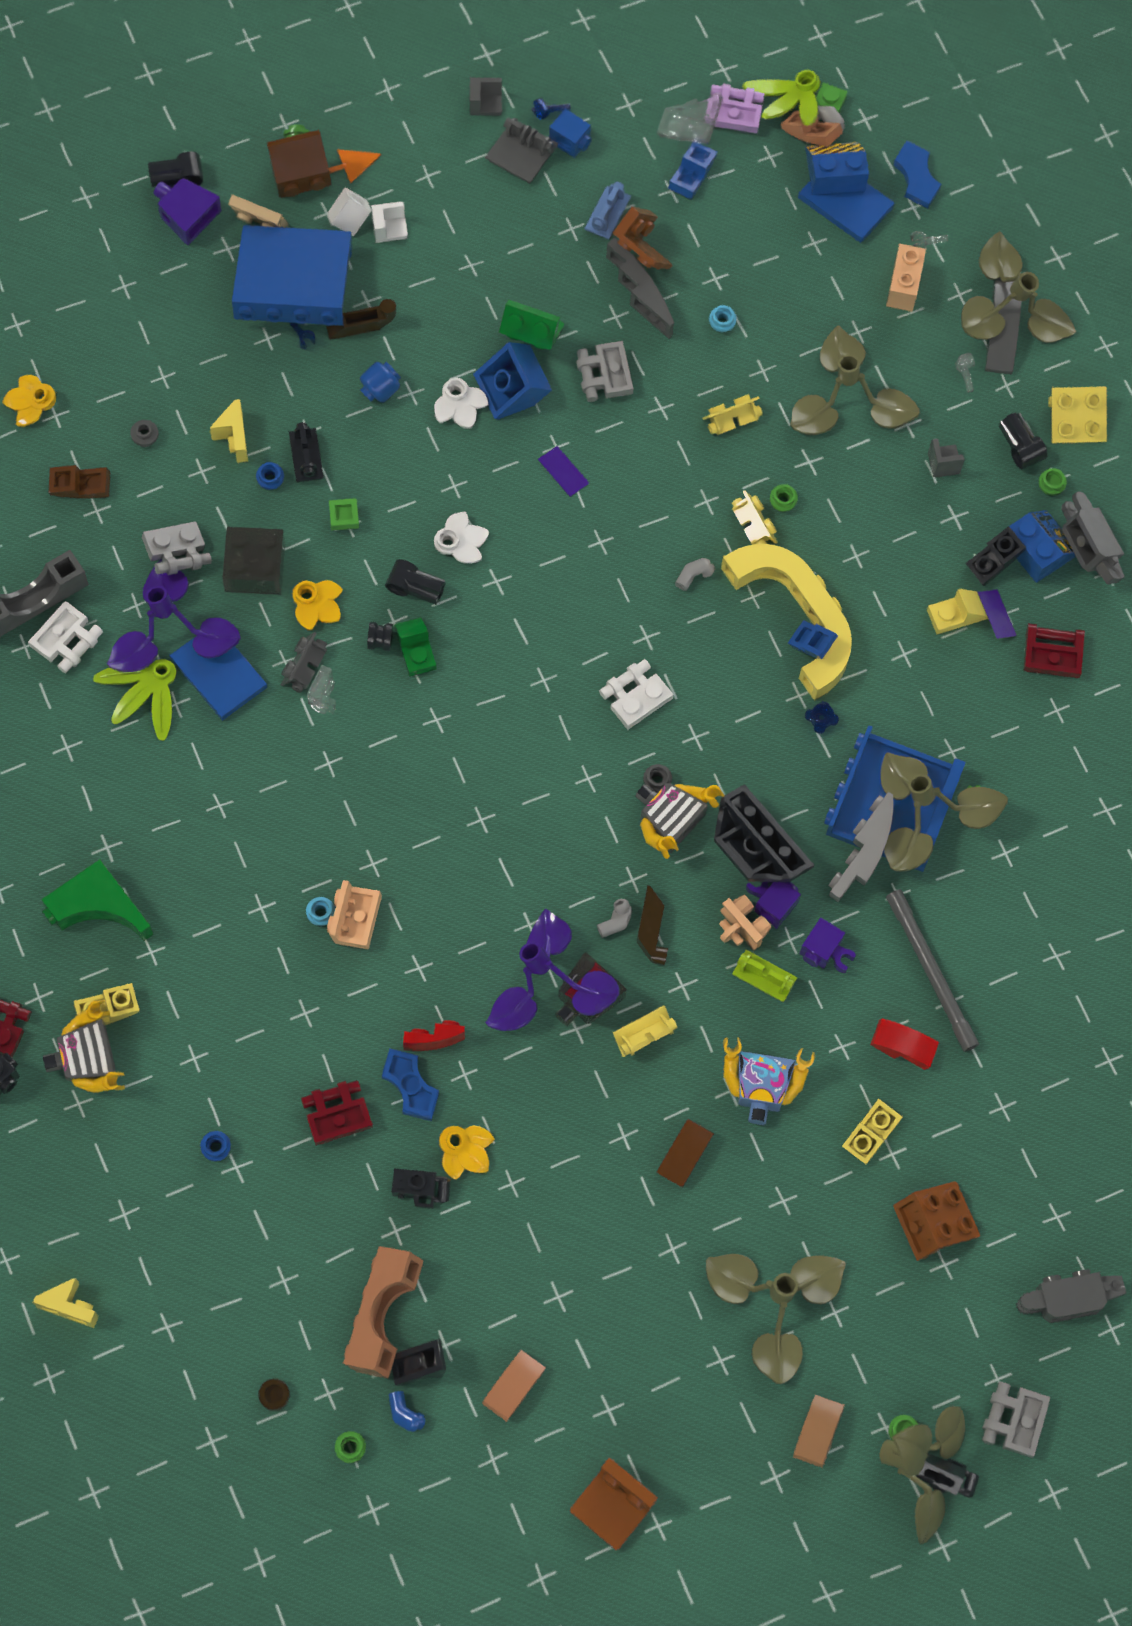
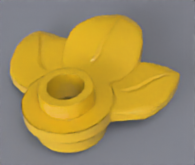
[3,375,56,427]
[292,580,343,631]
[439,1125,494,1180]

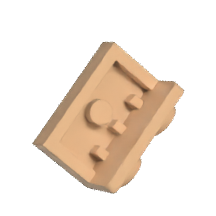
[327,880,382,949]

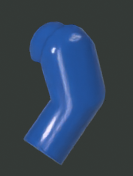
[389,1391,425,1432]

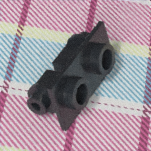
[289,422,324,483]

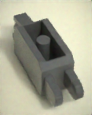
[1061,491,1125,584]
[1016,1269,1126,1323]

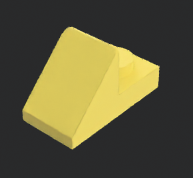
[210,400,248,463]
[927,589,988,634]
[33,1278,98,1328]

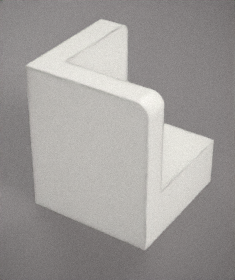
[328,187,371,236]
[371,202,408,243]

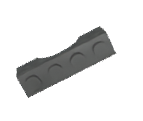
[0,550,89,637]

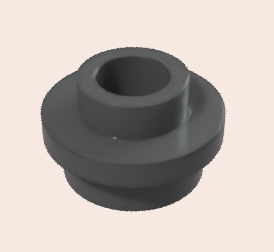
[130,420,159,447]
[643,764,672,793]

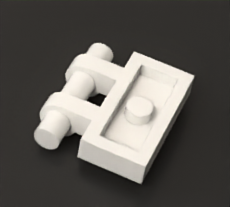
[28,601,103,673]
[599,659,674,730]

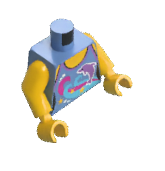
[723,1037,815,1125]

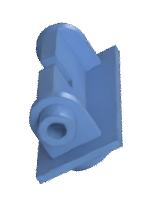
[585,182,631,239]

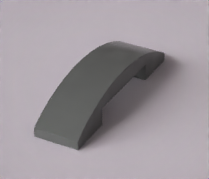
[985,278,1021,375]

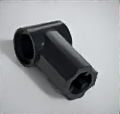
[148,151,204,187]
[999,412,1048,470]
[385,559,445,605]

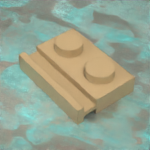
[228,195,289,228]

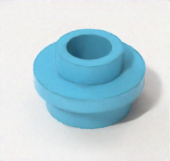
[709,305,736,332]
[306,897,335,926]

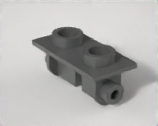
[280,632,327,693]

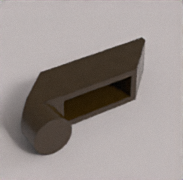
[326,299,397,340]
[637,885,668,965]

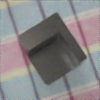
[470,77,502,115]
[928,438,964,478]

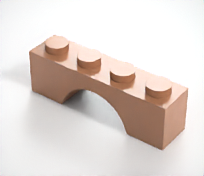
[343,1246,424,1378]

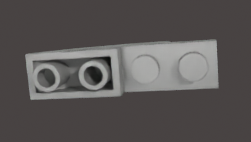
[828,792,893,902]

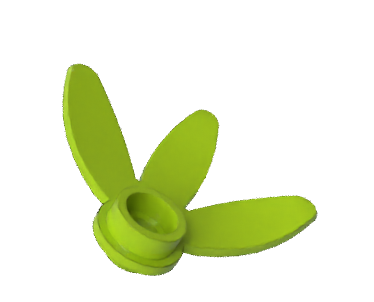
[742,70,820,126]
[93,659,176,741]

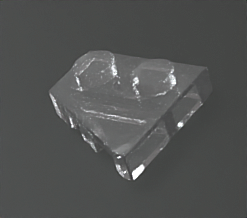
[657,93,724,144]

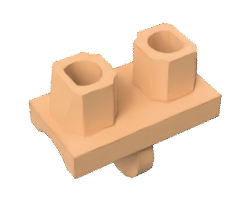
[719,895,771,951]

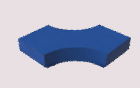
[893,141,941,209]
[382,1048,439,1121]

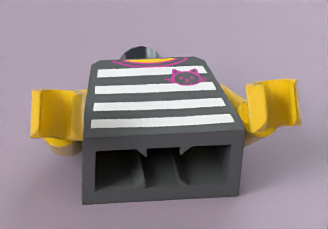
[635,783,725,859]
[43,999,125,1093]

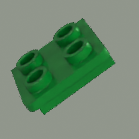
[499,300,564,350]

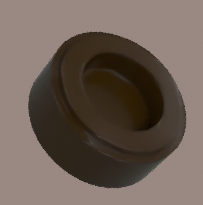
[258,1379,290,1411]

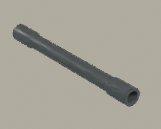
[886,889,980,1052]

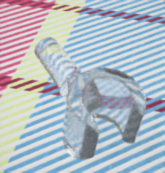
[911,231,948,249]
[955,352,975,393]

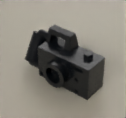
[392,1168,451,1209]
[916,1452,979,1498]

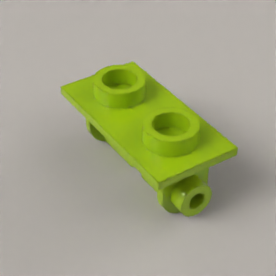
[732,950,798,1003]

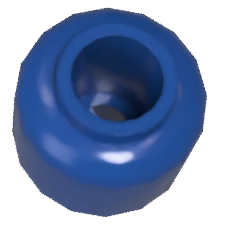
[360,362,401,403]

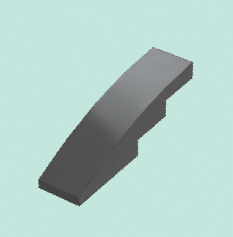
[606,238,674,339]

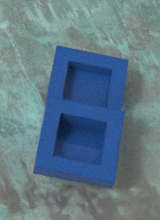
[668,141,717,200]
[788,620,838,659]

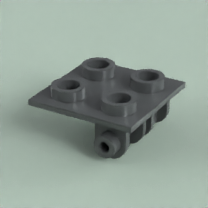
[485,117,558,184]

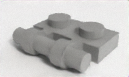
[576,341,633,402]
[142,521,212,575]
[982,1382,1050,1458]

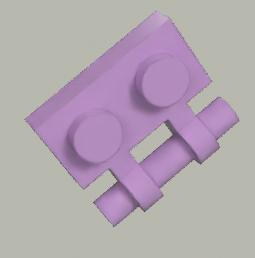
[705,84,764,133]

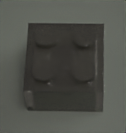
[222,527,285,595]

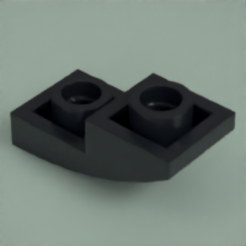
[966,526,1026,587]

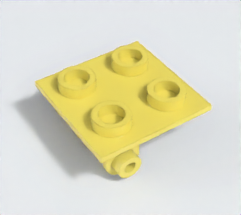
[1048,387,1107,443]

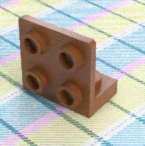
[613,207,673,270]
[893,1181,980,1261]
[570,1458,658,1550]

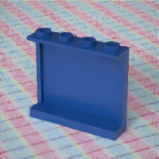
[232,225,352,326]
[824,725,966,872]

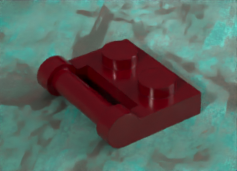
[1023,623,1085,678]

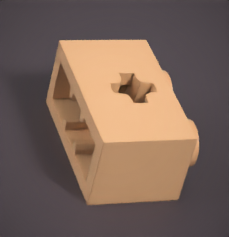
[886,244,926,312]

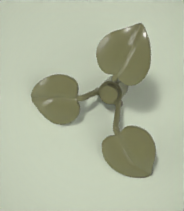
[961,231,1076,343]
[790,325,920,435]
[881,752,1008,871]
[706,1254,846,1384]
[880,1406,965,1544]

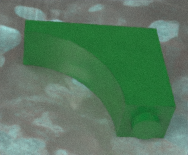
[41,859,153,941]

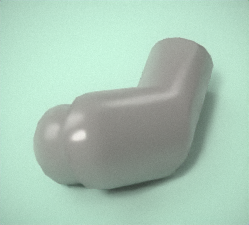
[818,106,845,131]
[675,558,715,591]
[597,899,632,938]

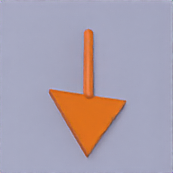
[329,149,381,183]

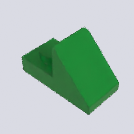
[394,617,437,677]

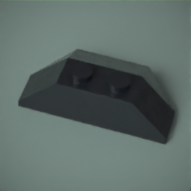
[714,784,814,882]

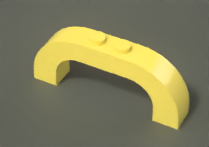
[721,544,852,701]

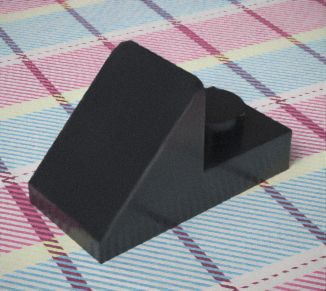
[392,1339,447,1386]

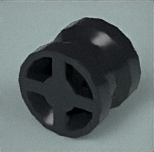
[367,622,393,651]

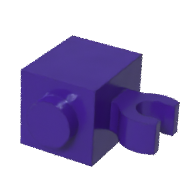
[746,882,801,929]
[799,917,856,973]

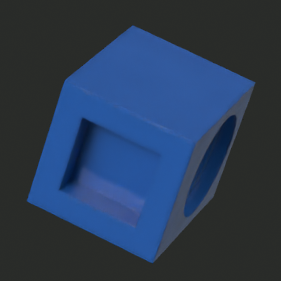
[549,109,592,158]

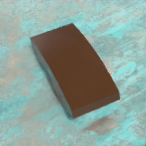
[48,465,110,498]
[656,1118,714,1187]

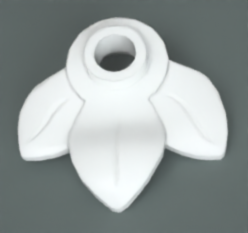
[434,378,488,429]
[434,512,489,563]

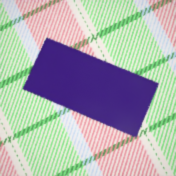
[538,446,589,497]
[978,590,1017,639]

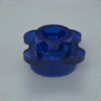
[805,701,839,734]

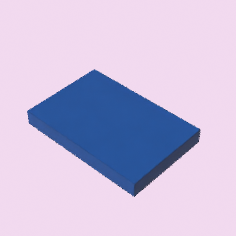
[798,181,894,243]
[170,637,268,721]

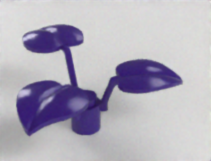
[107,559,241,672]
[485,909,620,1031]

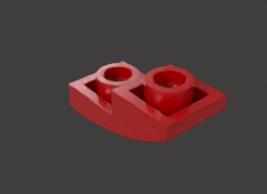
[870,1018,939,1070]
[403,1020,465,1051]

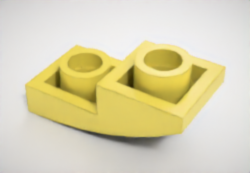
[74,983,140,1025]
[842,1099,903,1164]

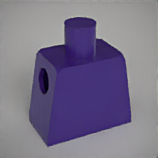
[154,179,222,245]

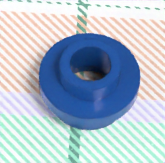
[256,462,284,490]
[200,1131,231,1161]

